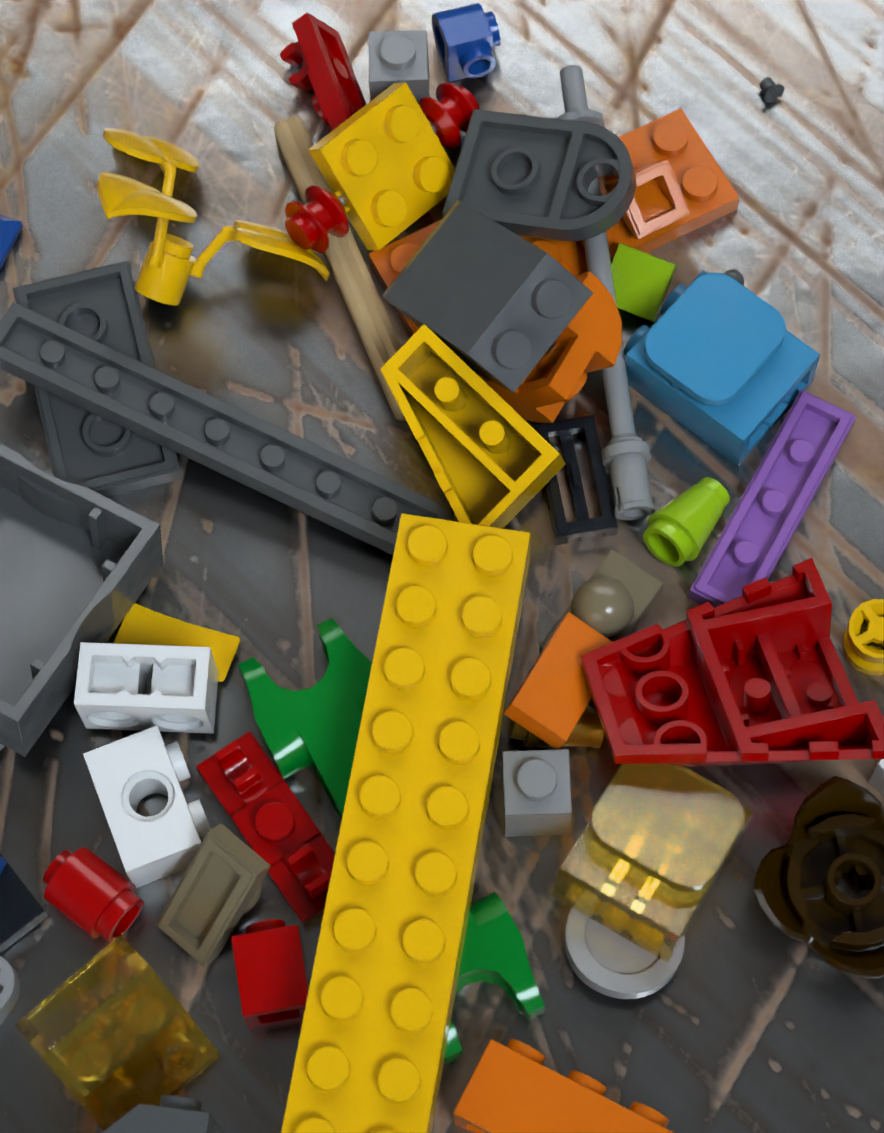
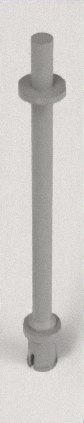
[556,65,655,520]

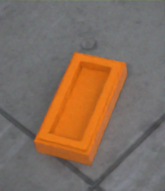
[503,611,612,750]

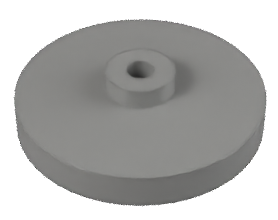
[564,881,685,999]

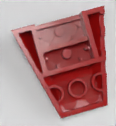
[581,558,884,766]

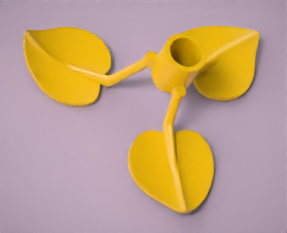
[96,128,330,306]

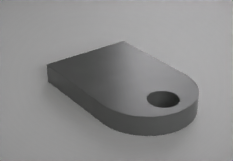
[442,109,636,241]

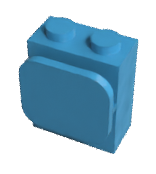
[624,270,820,466]

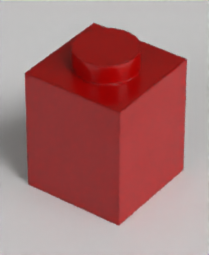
[231,919,310,1029]

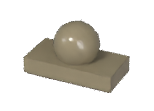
[539,549,664,653]
[156,823,271,967]

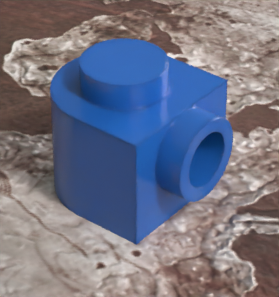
[432,2,500,82]

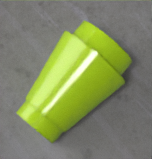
[643,477,730,567]

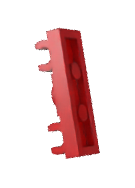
[280,12,366,131]
[196,731,335,928]

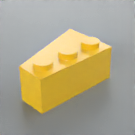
[380,324,566,528]

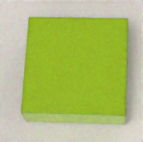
[611,243,678,322]

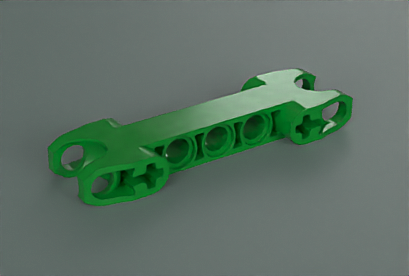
[238,617,545,1065]

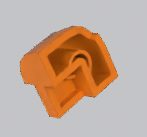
[477,271,622,423]

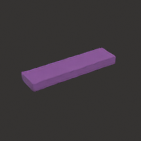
[688,390,856,608]

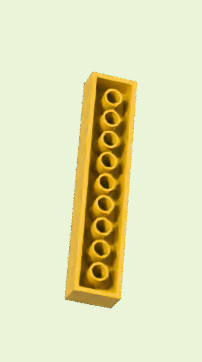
[281,513,531,1133]

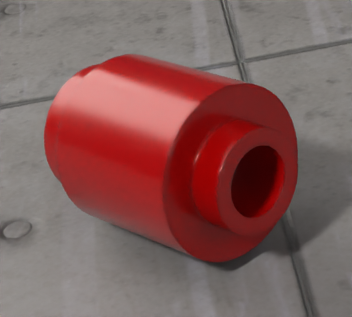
[43,847,144,943]

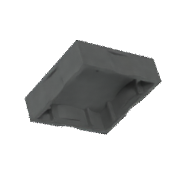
[0,443,163,757]

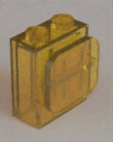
[552,764,753,963]

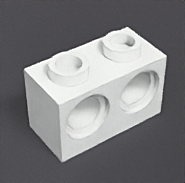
[74,642,219,734]

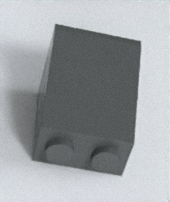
[382,200,593,393]

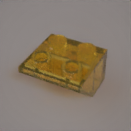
[15,935,221,1131]

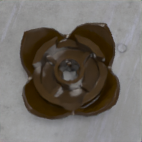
[753,776,884,979]

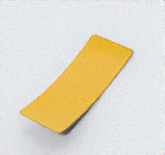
[114,603,240,682]

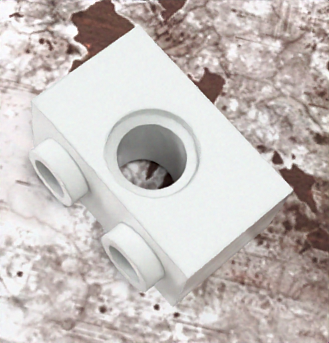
[83,725,211,888]

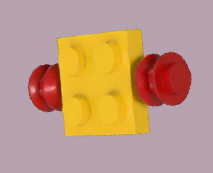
[285,82,479,253]

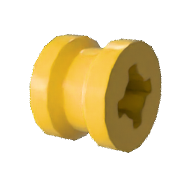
[842,599,884,676]

